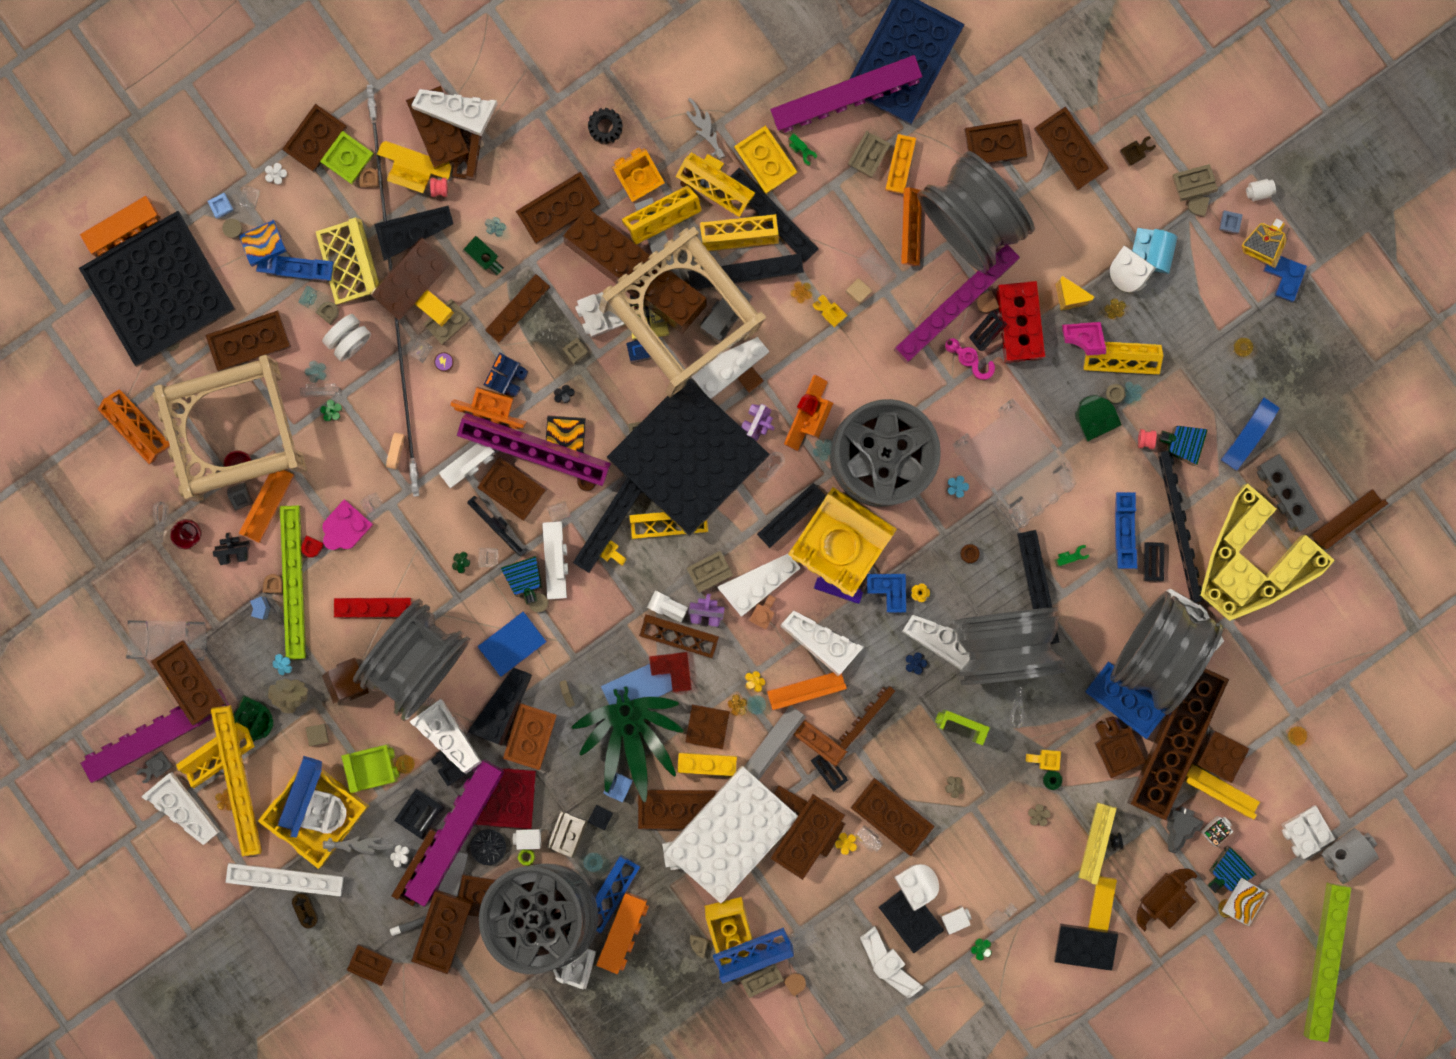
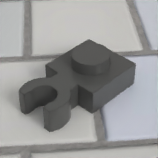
[136,751,173,783]

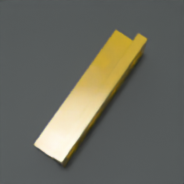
[675,152,755,218]
[622,185,702,245]
[700,214,779,251]
[1083,342,1163,374]
[629,512,708,539]
[176,722,255,788]
[1184,764,1260,820]

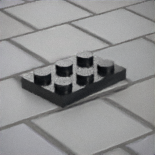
[878,889,944,954]
[1054,923,1118,971]

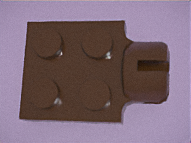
[1094,716,1146,779]

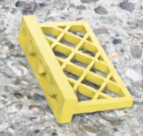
[316,217,379,305]
[1078,803,1117,885]

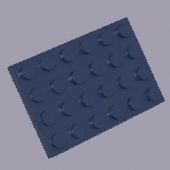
[850,0,965,125]

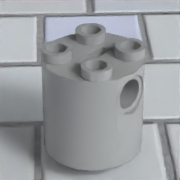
[1321,828,1379,884]

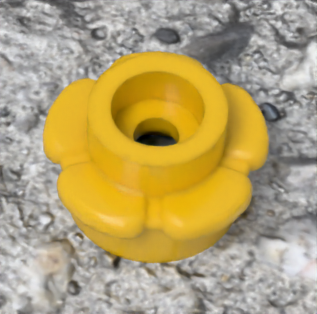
[911,583,930,602]

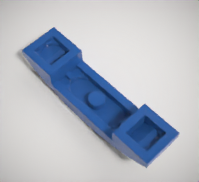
[256,255,334,281]
[1221,397,1280,471]
[1115,492,1137,569]

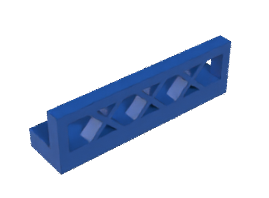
[278,756,322,838]
[595,855,640,934]
[713,927,794,983]

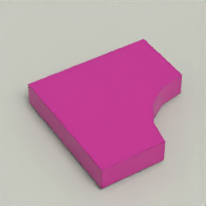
[1062,322,1106,355]

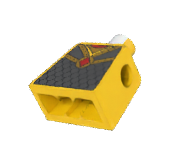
[1241,219,1287,268]

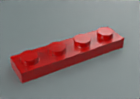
[334,598,412,617]

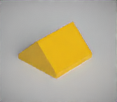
[1055,276,1094,311]

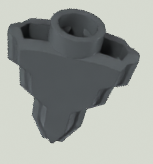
[1166,806,1204,854]

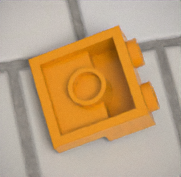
[611,147,665,202]

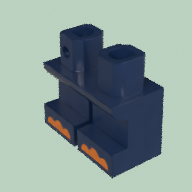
[483,352,529,397]

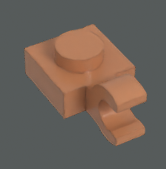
[749,594,776,629]

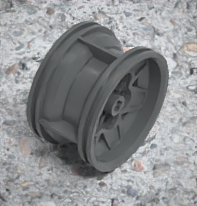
[353,599,470,722]
[479,863,598,974]

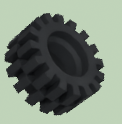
[588,108,623,145]

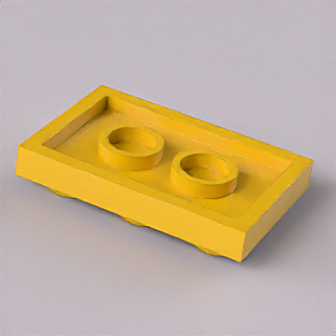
[734,125,798,194]

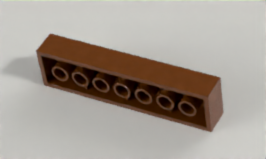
[563,208,707,334]
[1127,668,1229,820]

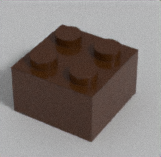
[1193,730,1249,783]

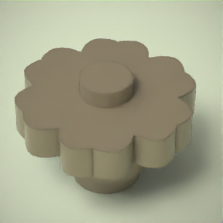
[268,679,308,713]

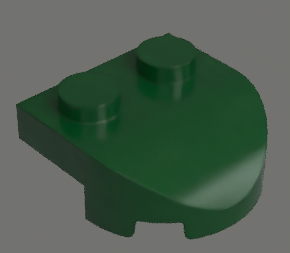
[1075,395,1122,442]
[233,695,273,742]

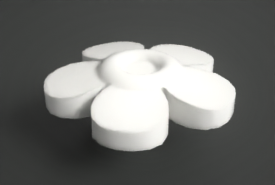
[265,163,287,185]
[390,845,409,867]

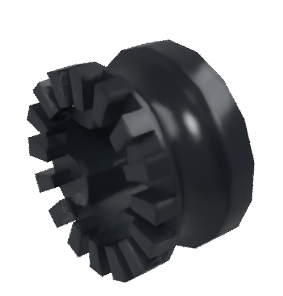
[1110,832,1123,851]

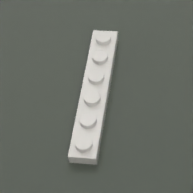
[226,863,344,896]

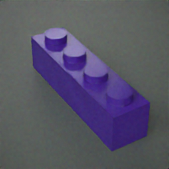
[813,576,863,604]

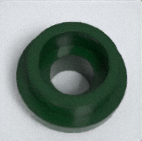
[1043,770,1062,790]

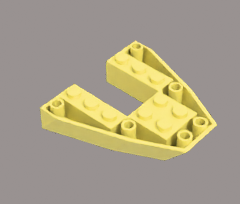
[1201,483,1335,621]

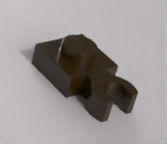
[1119,136,1156,167]

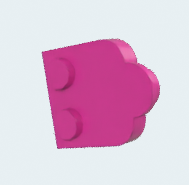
[322,499,373,550]

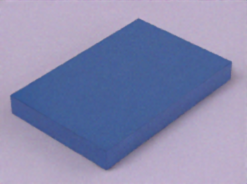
[477,611,547,677]

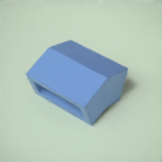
[250,596,270,619]
[603,772,633,802]

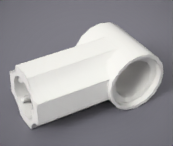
[647,591,688,622]

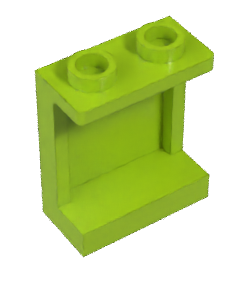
[935,709,990,746]
[341,744,400,793]

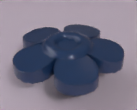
[905,652,927,674]

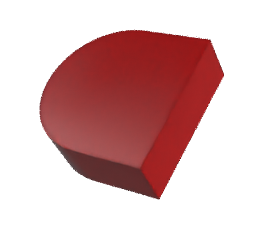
[797,394,818,417]
[301,535,324,558]

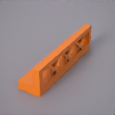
[98,389,170,465]
[238,470,295,543]
[767,672,847,710]

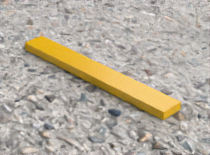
[211,705,262,856]

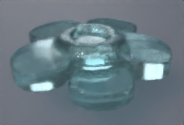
[485,217,506,237]
[305,361,326,383]
[1125,382,1142,404]
[813,439,831,461]

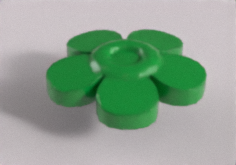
[320,400,342,422]
[971,938,992,961]

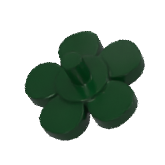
[452,552,470,574]

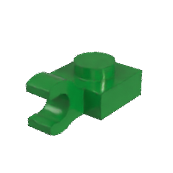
[788,133,817,166]
[1054,545,1089,567]

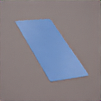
[601,656,680,705]

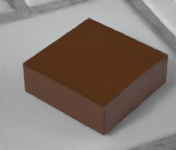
[737,367,764,393]

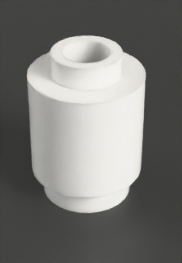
[1246,179,1276,202]

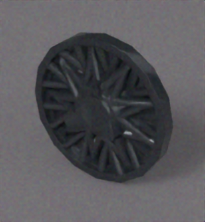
[470,829,506,865]

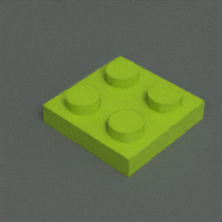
[320,131,374,185]

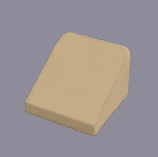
[846,278,872,305]

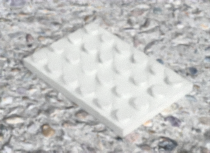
[664,766,798,903]

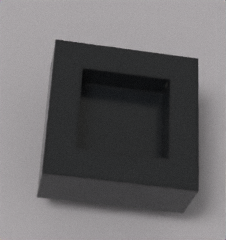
[588,804,613,831]

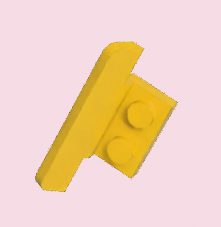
[377,141,451,193]

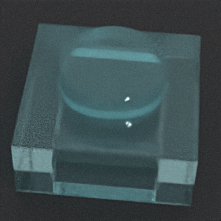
[298,285,317,308]

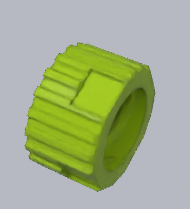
[518,849,535,866]

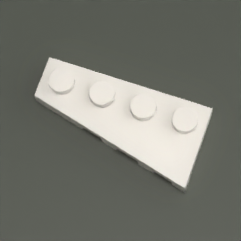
[411,89,498,136]
[692,337,769,399]
[717,554,800,617]
[780,610,863,676]
[902,615,969,670]
[410,699,482,774]
[141,772,220,845]

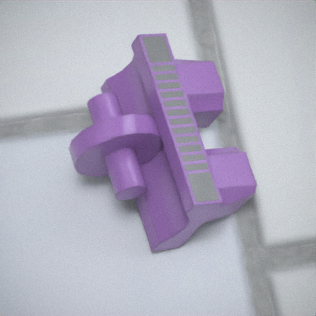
[741,404,775,441]
[688,594,724,627]

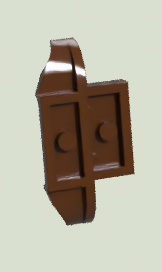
[1136,868,1198,932]

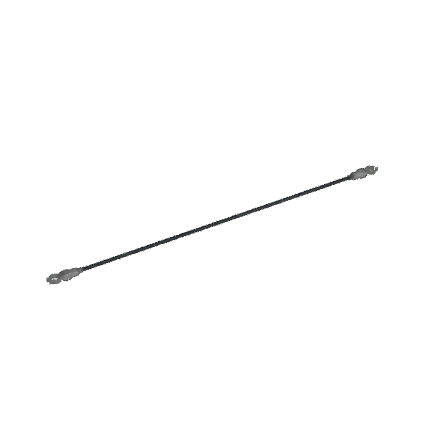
[367,85,419,496]

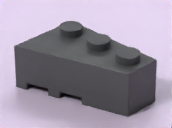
[700,283,753,344]

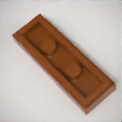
[793,719,848,767]

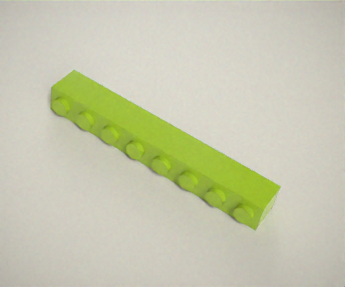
[1303,882,1351,1042]

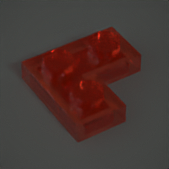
[649,652,692,692]

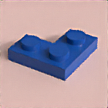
[1263,256,1307,302]
[867,574,906,613]

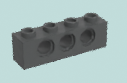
[1256,454,1320,532]

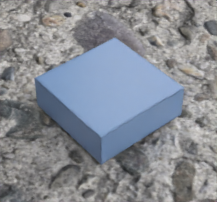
[207,193,234,219]

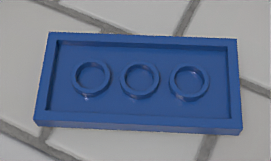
[1084,661,1165,739]

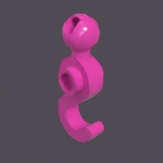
[945,338,995,380]

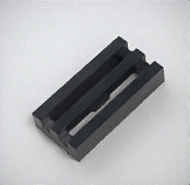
[969,310,1007,351]
[1143,542,1164,581]
[810,754,848,792]

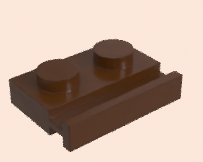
[346,944,394,986]

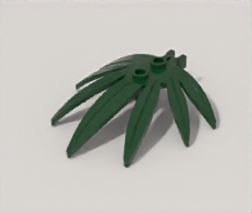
[572,686,684,802]

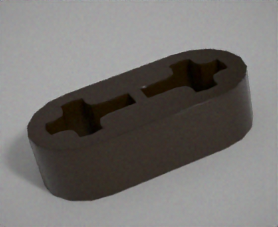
[292,893,319,929]

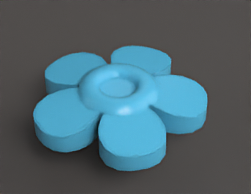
[947,476,969,498]
[273,654,292,675]

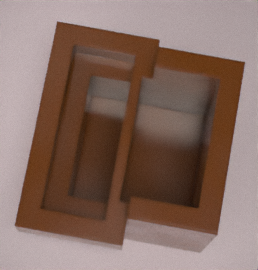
[322,657,369,704]

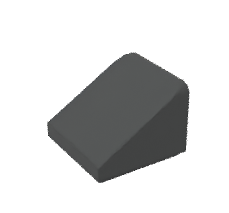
[227,482,253,511]

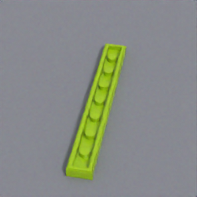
[280,505,306,659]

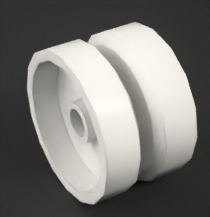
[322,314,372,362]

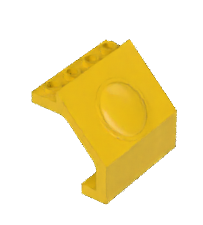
[788,487,897,597]

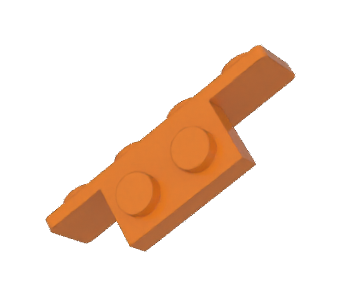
[784,375,834,451]
[450,387,527,430]

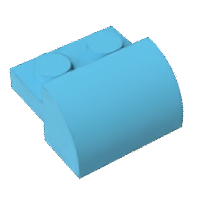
[1132,228,1178,274]

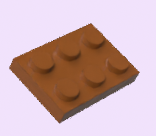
[503,703,557,770]

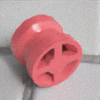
[430,178,448,197]
[1138,429,1157,450]

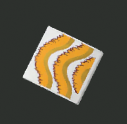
[1222,878,1269,926]

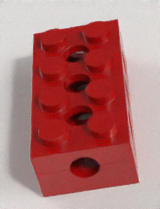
[996,281,1045,363]

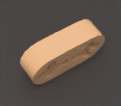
[386,432,405,470]

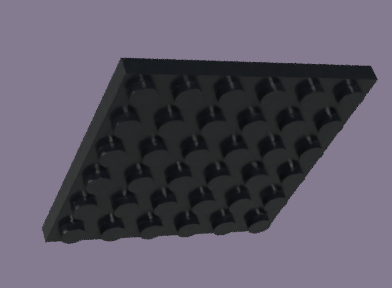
[79,211,236,367]
[607,379,770,537]

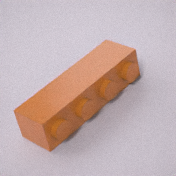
[80,196,161,257]
[596,892,649,974]

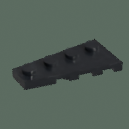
[374,205,453,261]
[467,667,532,746]

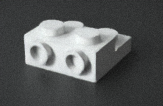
[575,292,625,338]
[1281,805,1335,859]

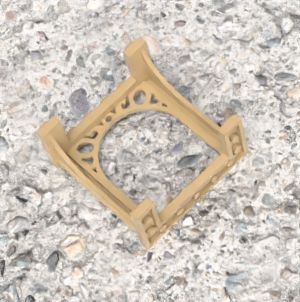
[599,227,766,398]
[153,355,307,502]

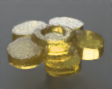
[790,281,812,303]
[1104,298,1126,319]
[728,694,747,716]
[215,789,232,811]

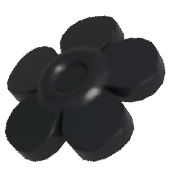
[554,385,575,403]

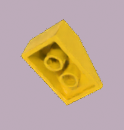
[704,897,753,965]

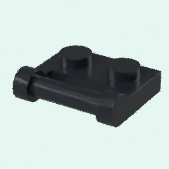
[394,788,445,840]

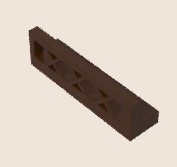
[452,128,482,180]
[1310,489,1389,550]
[639,614,719,659]
[391,828,438,907]

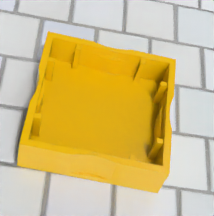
[258,769,370,869]

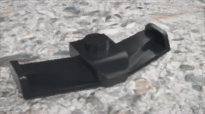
[467,495,529,557]

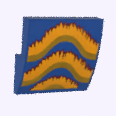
[239,220,287,267]

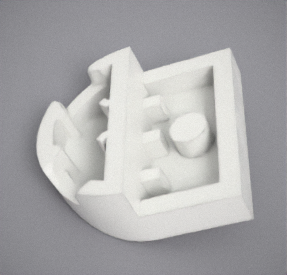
[1110,246,1156,293]
[301,790,346,833]
[894,864,939,911]
[553,949,596,989]

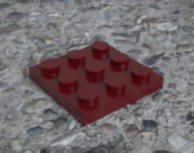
[475,768,536,829]

